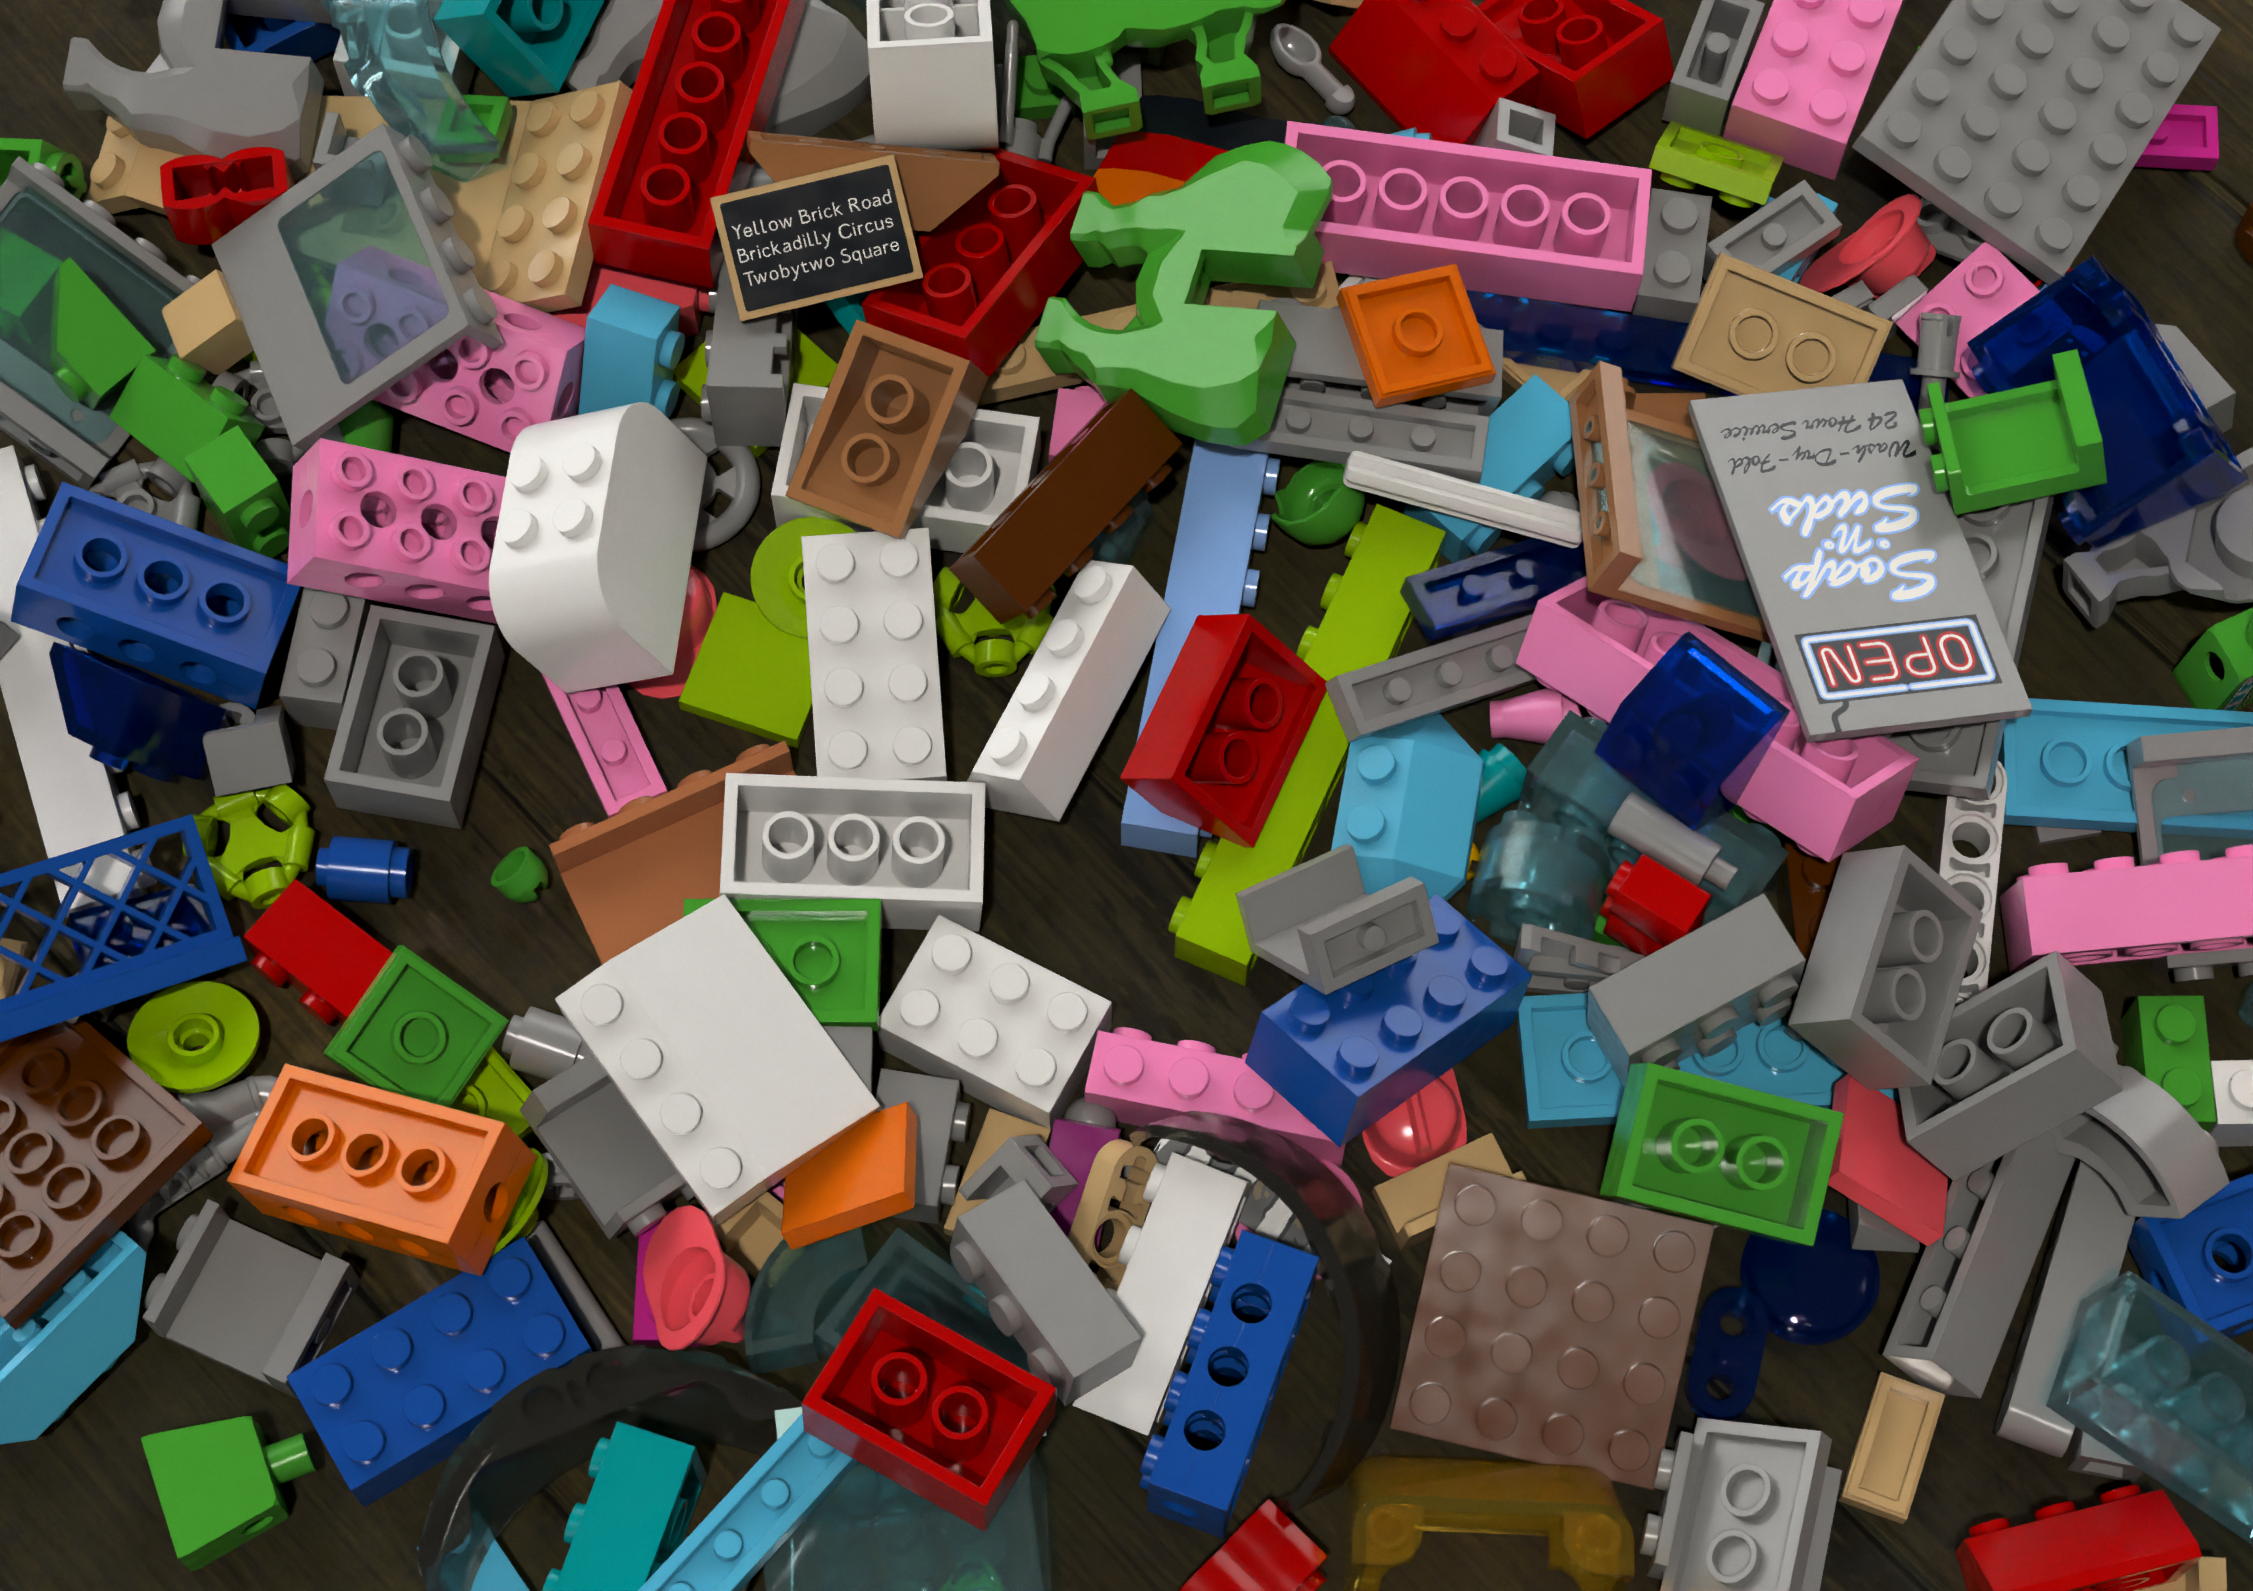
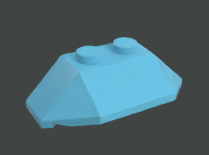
[1331,713,1485,902]
[0,1229,146,1445]

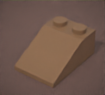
[785,319,989,540]

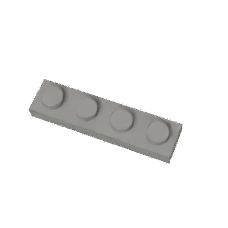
[1231,387,1490,484]
[1325,614,1538,743]

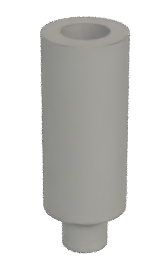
[1607,792,1739,891]

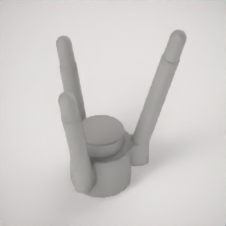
[995,20,1074,164]

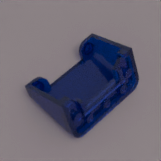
[1967,255,2249,549]

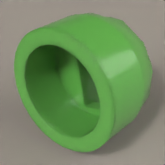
[491,846,548,904]

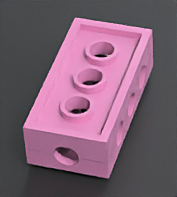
[325,247,586,453]
[287,438,506,624]

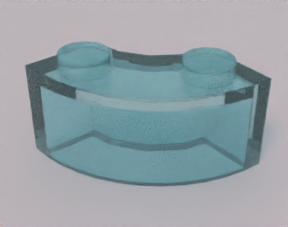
[744,1227,872,1375]

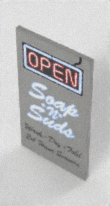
[1687,379,2033,743]

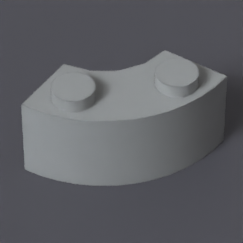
[2051,1065,2230,1219]

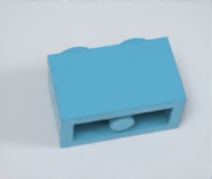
[578,284,685,418]

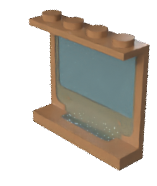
[1569,361,1771,644]

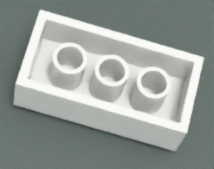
[771,383,1041,553]
[801,528,947,781]
[720,773,985,932]

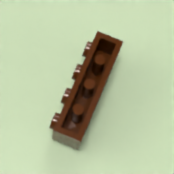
[949,388,1182,624]

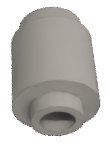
[502,1006,592,1080]

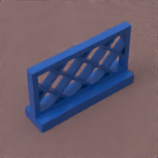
[0,814,247,1042]

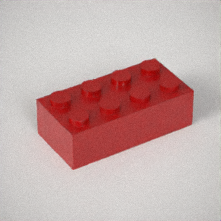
[862,148,1099,379]

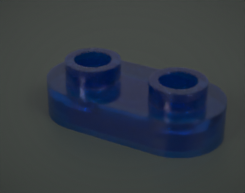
[1685,1287,1769,1421]

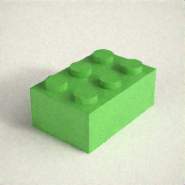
[1599,1062,1844,1247]

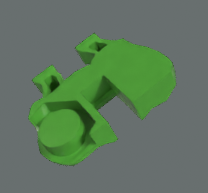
[1004,0,1286,140]
[1034,140,1334,446]

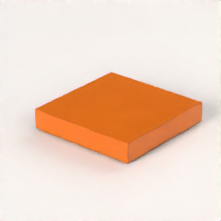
[1336,264,1496,408]
[781,1102,917,1250]

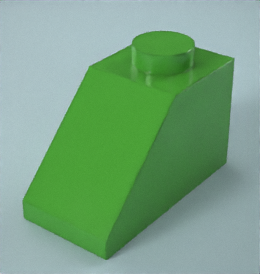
[50,257,156,411]

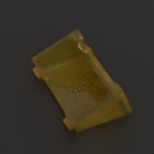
[1343,1456,1634,1591]

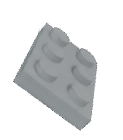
[1660,1418,1832,1591]

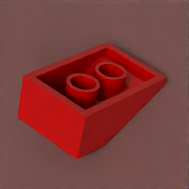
[1477,0,1674,139]

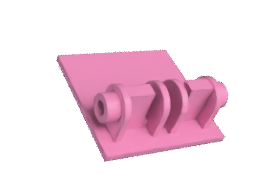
[1896,241,2072,398]

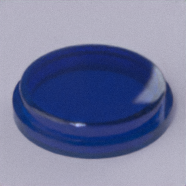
[1739,1208,1880,1345]

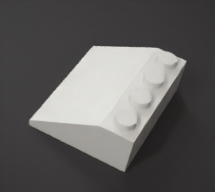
[555,894,881,1226]

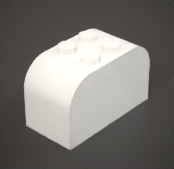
[866,0,999,152]
[489,402,707,693]

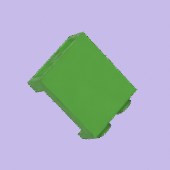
[1918,349,2107,515]

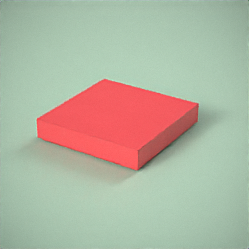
[1828,1074,1948,1246]

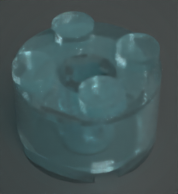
[1466,810,1611,946]

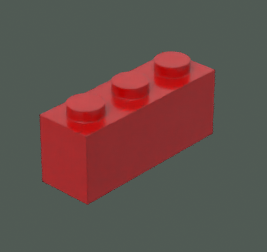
[243,878,392,1026]

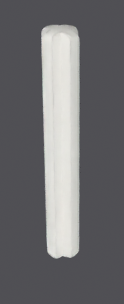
[1343,451,1583,549]

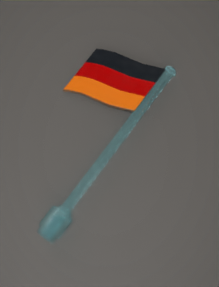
[1089,95,1356,565]

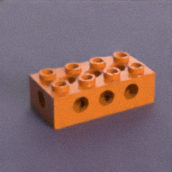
[227,1064,537,1277]

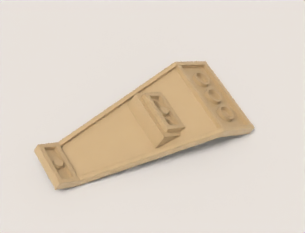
[85,81,633,313]

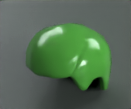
[1271,460,1365,546]

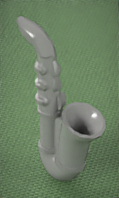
[128,1075,278,1257]

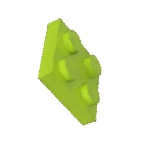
[1649,121,1785,208]

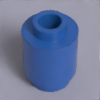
[316,836,414,904]

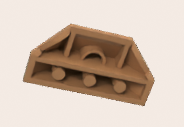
[746,131,1000,236]

